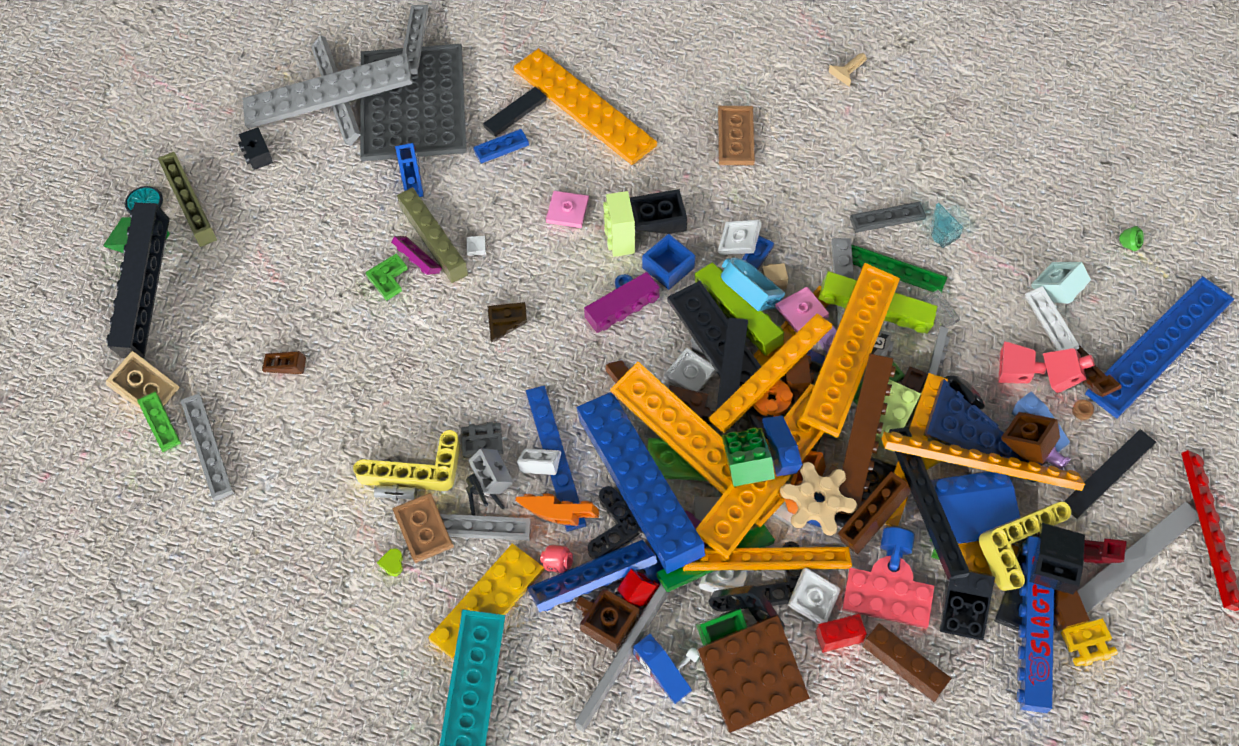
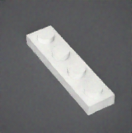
[1025,286,1079,351]

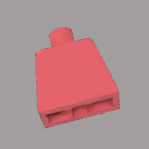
[998,341,1046,383]
[1043,349,1095,393]

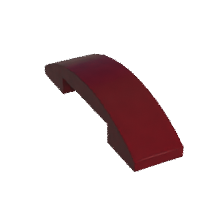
[1038,532,1127,563]

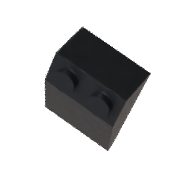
[629,189,687,234]

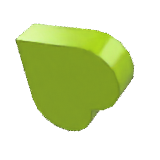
[377,548,403,577]

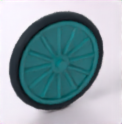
[125,186,163,214]

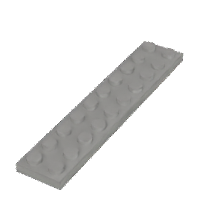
[243,53,412,129]

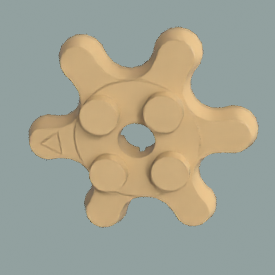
[780,462,857,536]

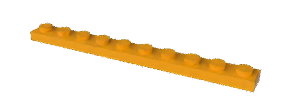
[881,432,1085,491]

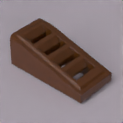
[262,351,306,374]

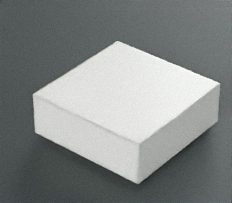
[466,236,486,256]

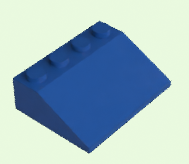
[931,472,1020,544]

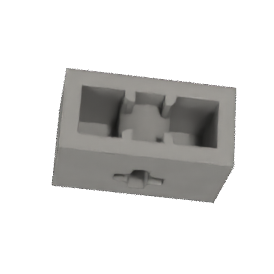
[468,448,514,494]

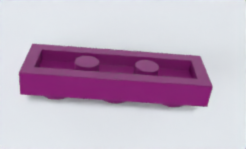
[391,236,442,275]

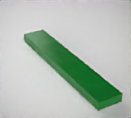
[851,244,947,295]
[656,524,775,592]

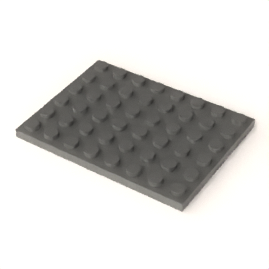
[360,43,467,161]

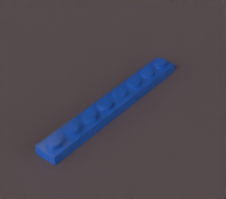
[526,385,586,532]

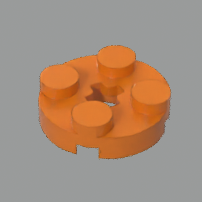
[753,380,793,417]

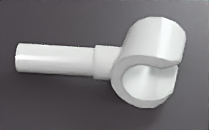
[676,648,700,671]

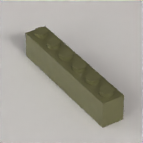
[158,152,217,247]
[397,187,468,283]

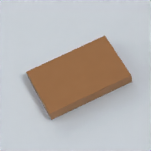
[392,492,454,563]

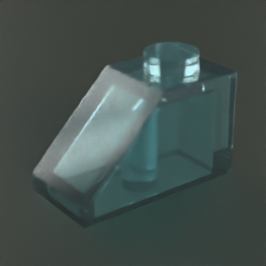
[931,203,963,248]

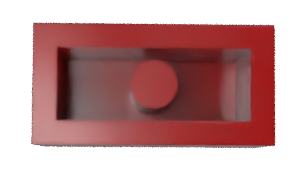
[815,614,867,653]

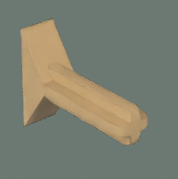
[829,53,867,87]

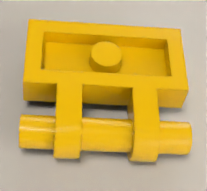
[1061,618,1117,667]

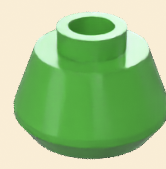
[1119,226,1144,251]

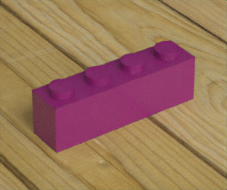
[584,272,660,333]

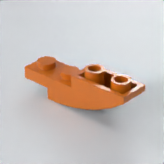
[515,493,599,526]

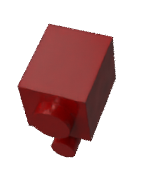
[617,569,660,607]

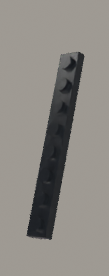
[888,427,970,580]

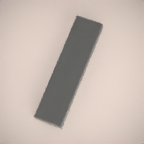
[850,202,926,233]

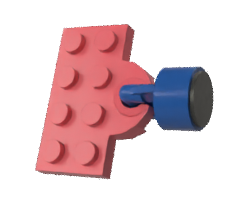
[842,526,934,629]

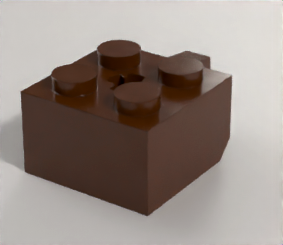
[781,353,814,404]
[669,385,715,425]
[575,589,639,653]

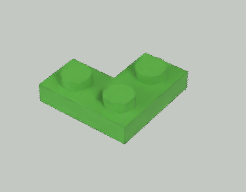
[365,253,408,301]

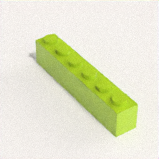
[694,262,784,356]
[818,271,937,334]

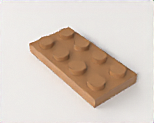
[718,106,755,165]

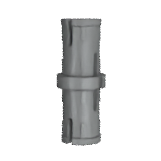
[374,484,417,501]

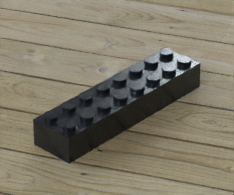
[106,202,170,359]

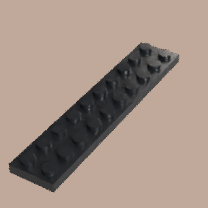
[667,281,791,439]

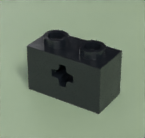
[238,127,273,170]

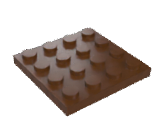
[696,615,810,733]

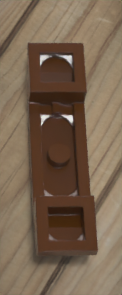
[1077,345,1122,397]

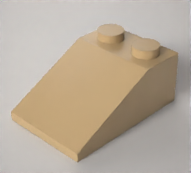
[106,351,180,409]

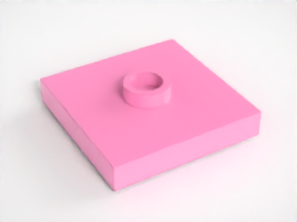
[546,191,589,228]
[775,287,829,333]

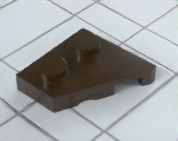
[487,302,527,342]

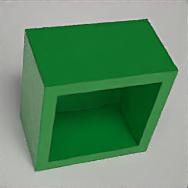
[696,609,747,645]

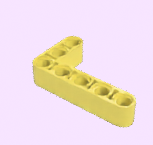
[353,430,460,491]
[979,502,1071,591]

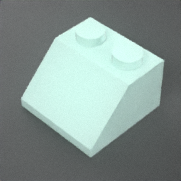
[1031,262,1091,304]

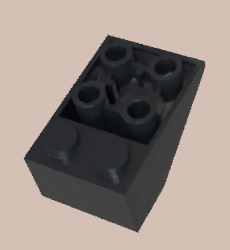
[1029,522,1085,595]
[940,570,995,641]

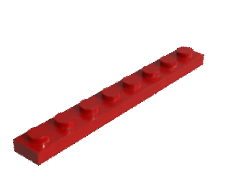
[1181,450,1239,611]

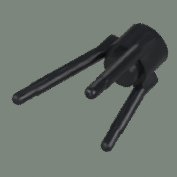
[466,474,505,516]

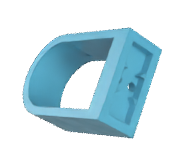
[721,257,786,311]

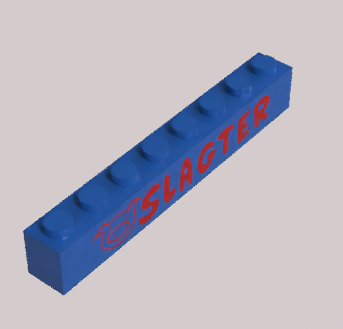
[1017,536,1054,713]

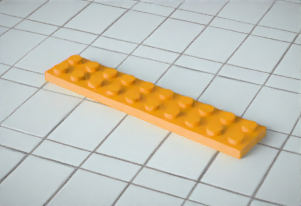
[514,48,657,165]
[800,263,900,437]
[610,362,785,528]
[696,384,825,559]

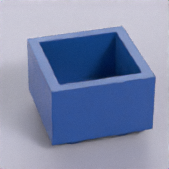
[642,234,695,290]

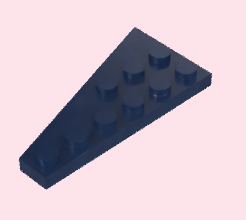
[924,379,1042,483]

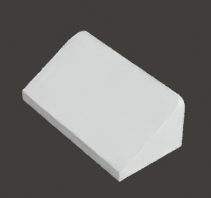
[517,449,561,475]

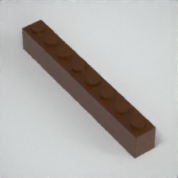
[837,353,896,516]

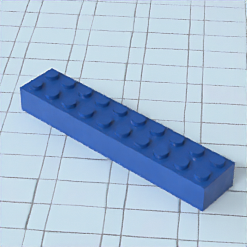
[576,392,705,574]

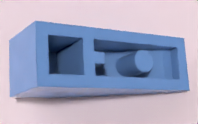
[1011,391,1070,452]

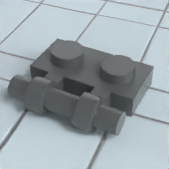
[461,422,503,458]

